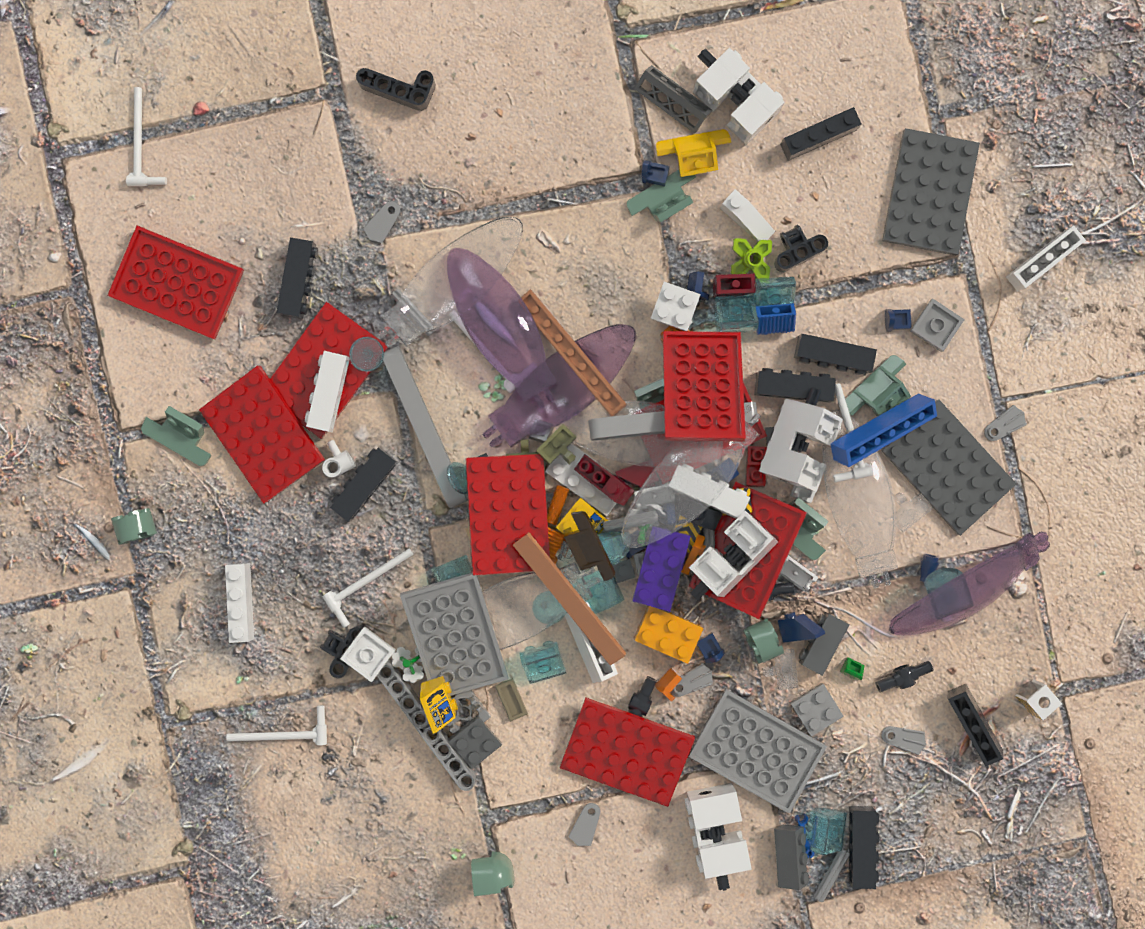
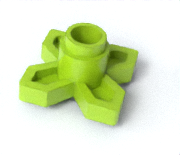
[730,238,772,279]

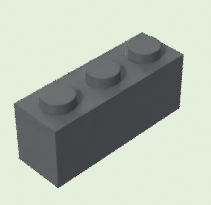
[799,612,850,676]
[774,824,809,890]

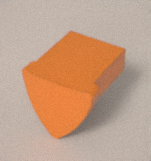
[655,668,682,702]

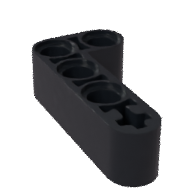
[356,68,436,111]

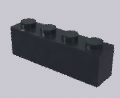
[780,107,862,161]
[276,237,318,319]
[794,334,877,376]
[754,368,836,402]
[330,447,398,522]
[948,684,1004,767]
[849,806,879,889]

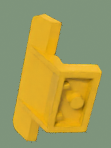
[656,129,731,177]

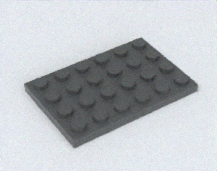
[882,128,980,256]
[881,399,1016,536]

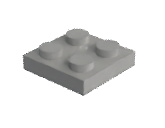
[910,298,965,352]
[790,683,844,737]

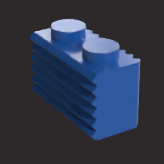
[754,303,796,335]

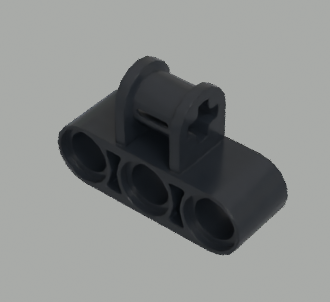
[774,224,828,272]
[320,625,364,679]

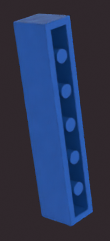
[830,393,937,467]

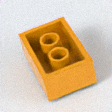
[634,606,704,664]

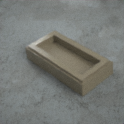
[495,678,528,722]

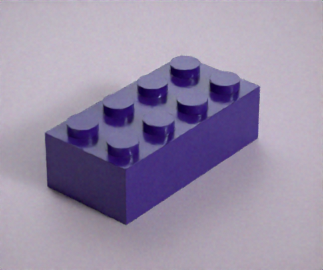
[632,525,691,612]

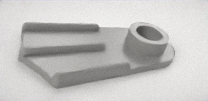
[363,201,400,243]
[984,405,1027,441]
[671,663,713,697]
[881,726,926,755]
[569,803,600,846]

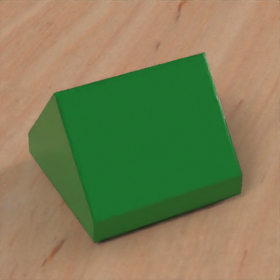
[840,657,865,680]

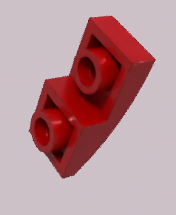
[745,446,767,488]

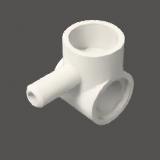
[322,440,355,477]

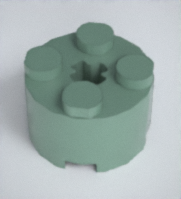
[111,508,157,545]
[743,618,784,664]

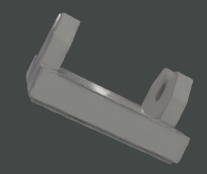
[447,690,491,733]

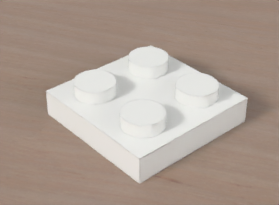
[651,282,701,331]
[340,627,396,682]

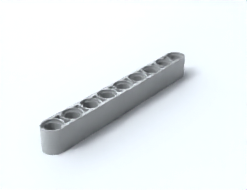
[381,346,468,509]
[588,402,759,441]
[377,659,476,791]

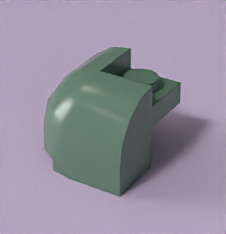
[471,851,515,896]

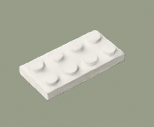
[545,443,628,516]

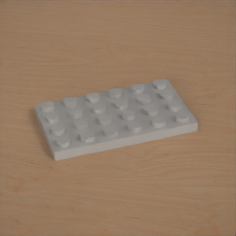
[400,573,509,696]
[688,688,827,814]

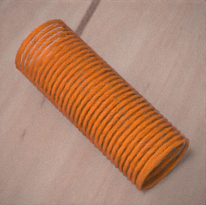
[547,485,570,525]

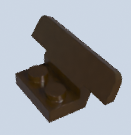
[563,511,615,581]

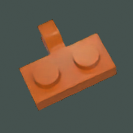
[681,534,706,575]

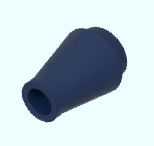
[920,554,940,583]

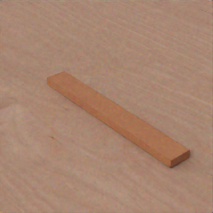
[516,289,627,417]
[513,532,626,666]

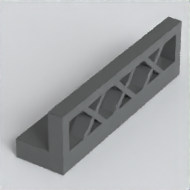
[634,65,712,134]

